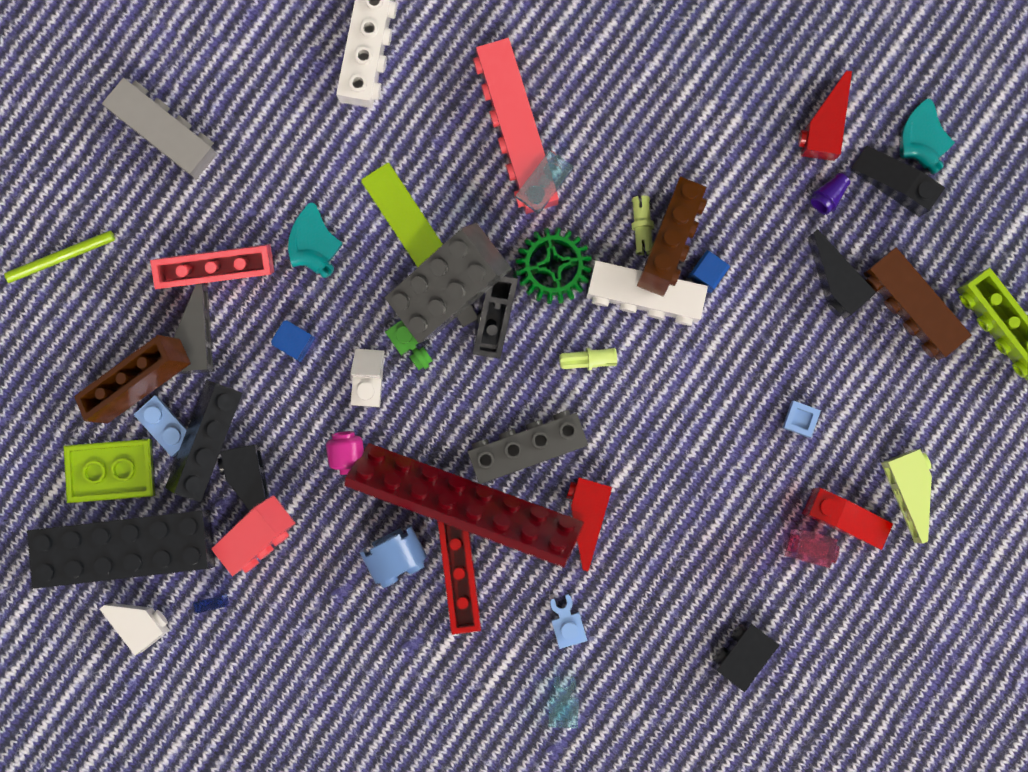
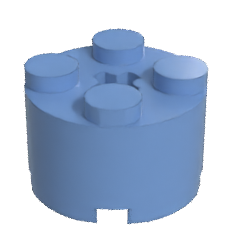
[359,525,427,588]

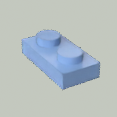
[133,395,187,457]

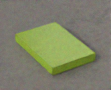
[63,439,155,503]

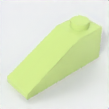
[881,449,932,544]

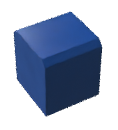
[687,250,730,293]
[271,320,315,362]

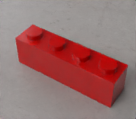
[438,521,481,635]

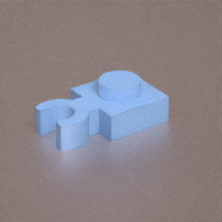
[550,594,587,649]

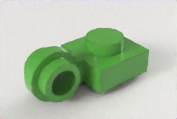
[385,320,433,370]

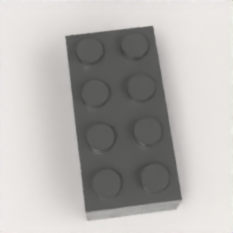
[385,223,512,343]

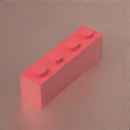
[150,244,275,289]

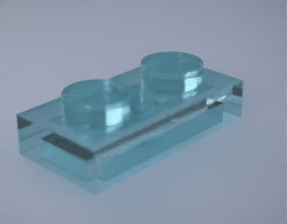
[516,149,574,214]

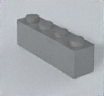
[102,77,217,180]

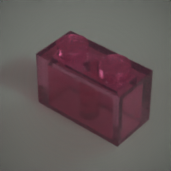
[785,528,840,568]

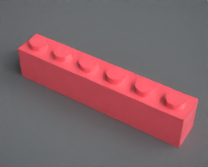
[473,38,559,214]

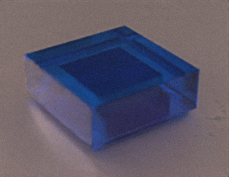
[193,594,229,613]

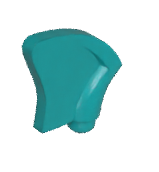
[899,99,955,174]
[288,203,343,278]

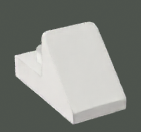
[351,349,385,408]

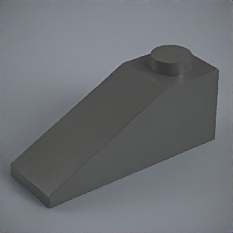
[173,283,214,374]

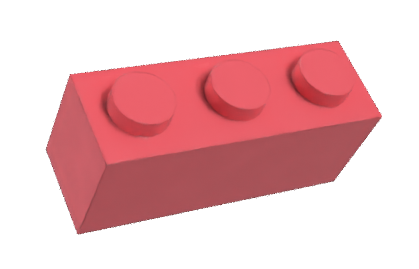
[211,495,295,576]

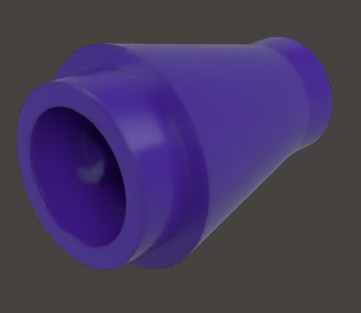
[810,173,851,215]

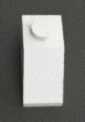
[100,603,170,655]

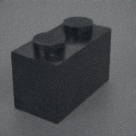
[713,621,780,692]

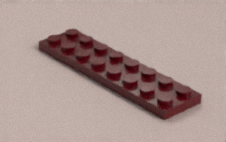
[344,443,584,568]

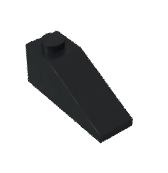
[850,146,945,218]
[808,229,876,319]
[472,267,518,359]
[218,444,270,511]

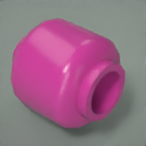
[326,431,364,475]

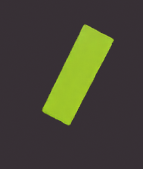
[361,163,443,267]

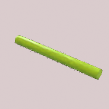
[4,230,115,283]

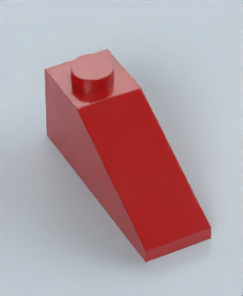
[798,70,852,161]
[566,478,612,572]
[802,488,893,550]

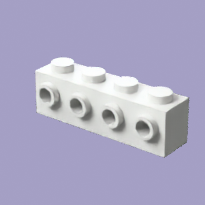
[336,0,397,108]

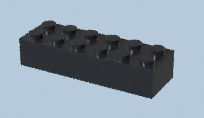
[27,510,215,589]

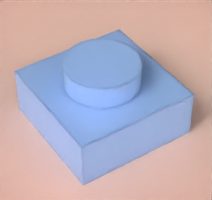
[782,401,821,438]

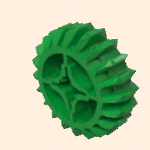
[515,227,592,304]

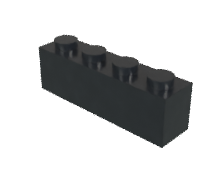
[165,380,242,502]

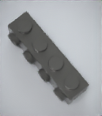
[467,410,588,484]

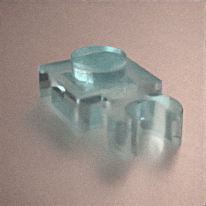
[548,676,579,728]

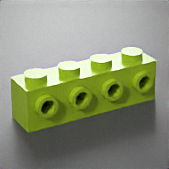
[956,268,1028,380]

